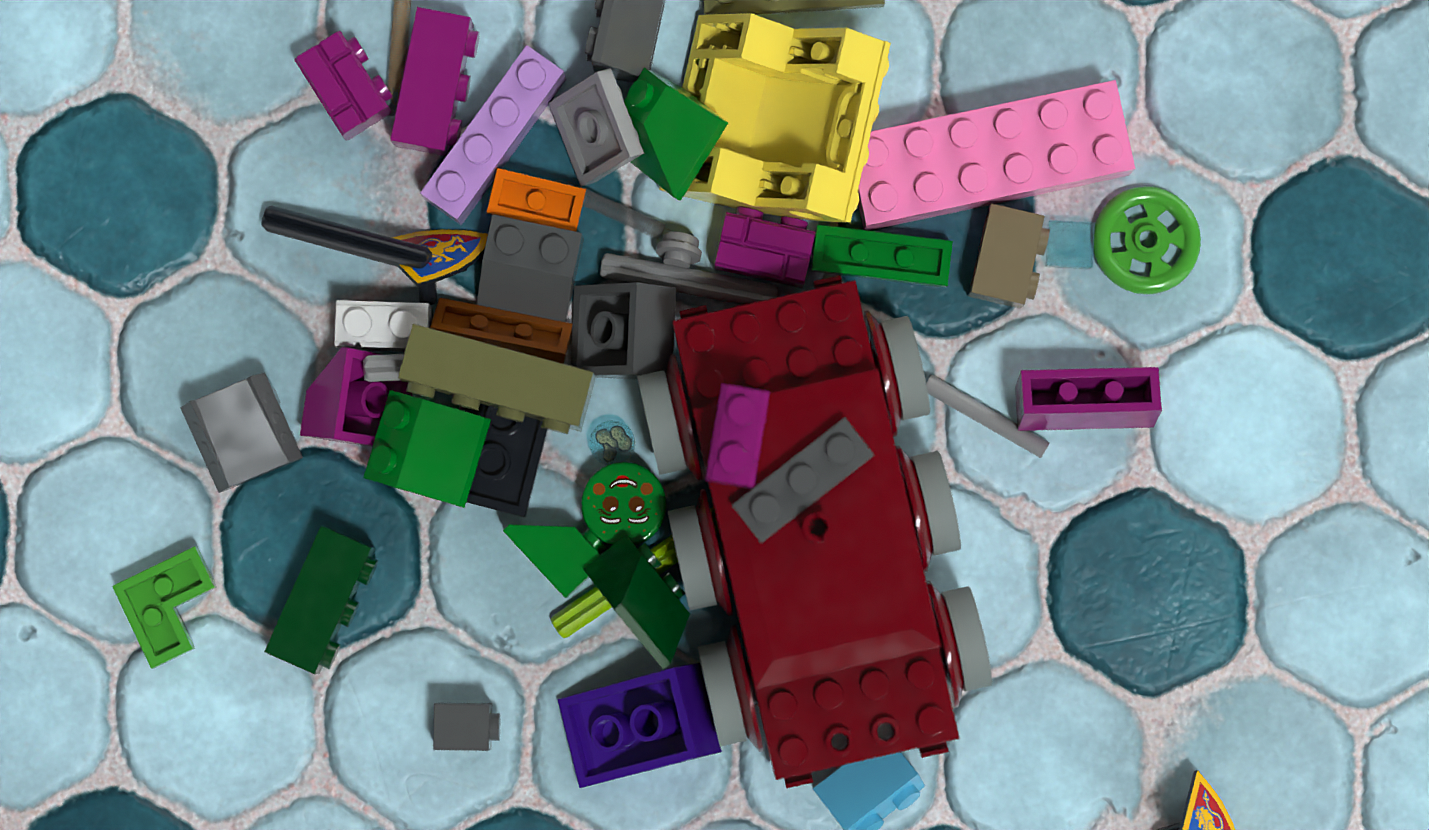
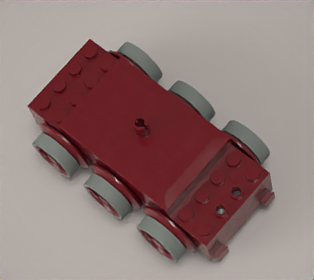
[637,275,992,789]

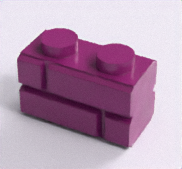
[294,31,393,141]
[715,207,815,288]
[706,384,769,489]

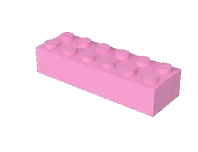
[858,80,1135,231]

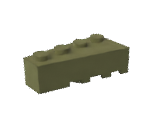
[398,324,595,434]

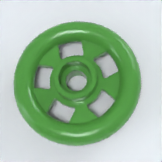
[1092,186,1201,294]

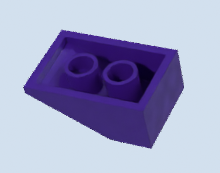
[557,663,722,788]

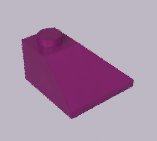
[300,347,413,447]

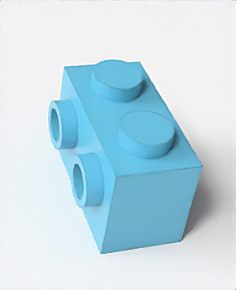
[813,752,925,830]

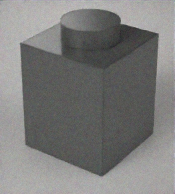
[433,702,501,751]

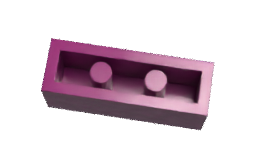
[390,7,480,156]
[1015,367,1162,431]

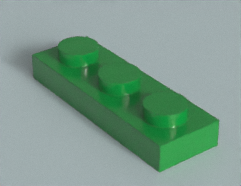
[811,225,953,288]

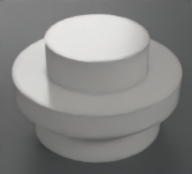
[656,232,702,268]

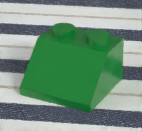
[363,390,491,508]

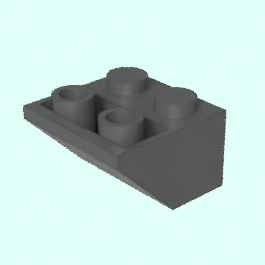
[585,0,666,83]

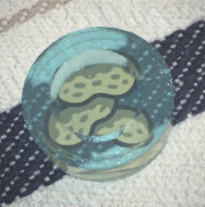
[590,420,635,466]

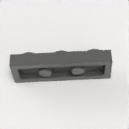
[732,418,874,543]

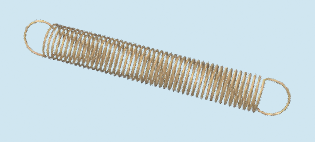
[387,0,411,105]

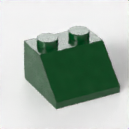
[583,535,690,670]

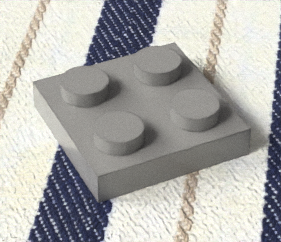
[549,68,644,186]

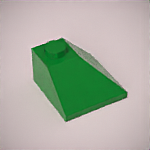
[624,67,728,201]

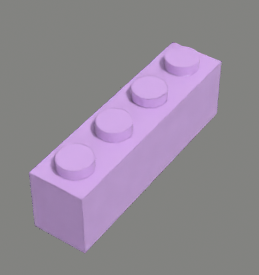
[420,45,566,225]

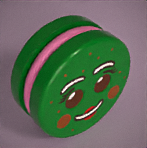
[581,462,667,546]

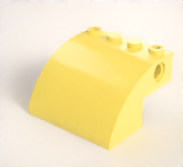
[659,13,891,223]

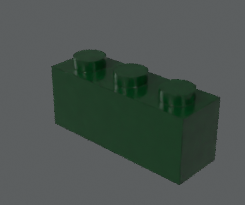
[264,526,378,675]

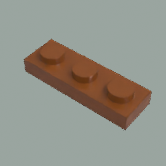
[430,298,573,364]

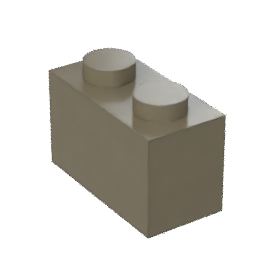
[968,203,1050,309]

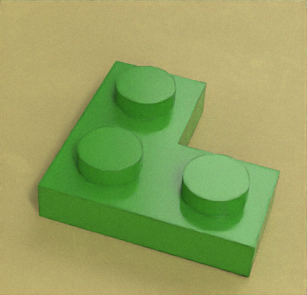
[112,546,217,669]

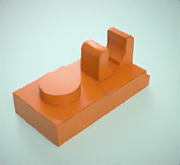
[487,168,586,232]

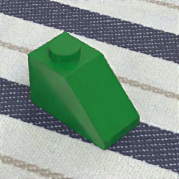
[503,525,607,598]

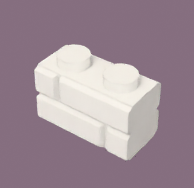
[335,300,432,352]

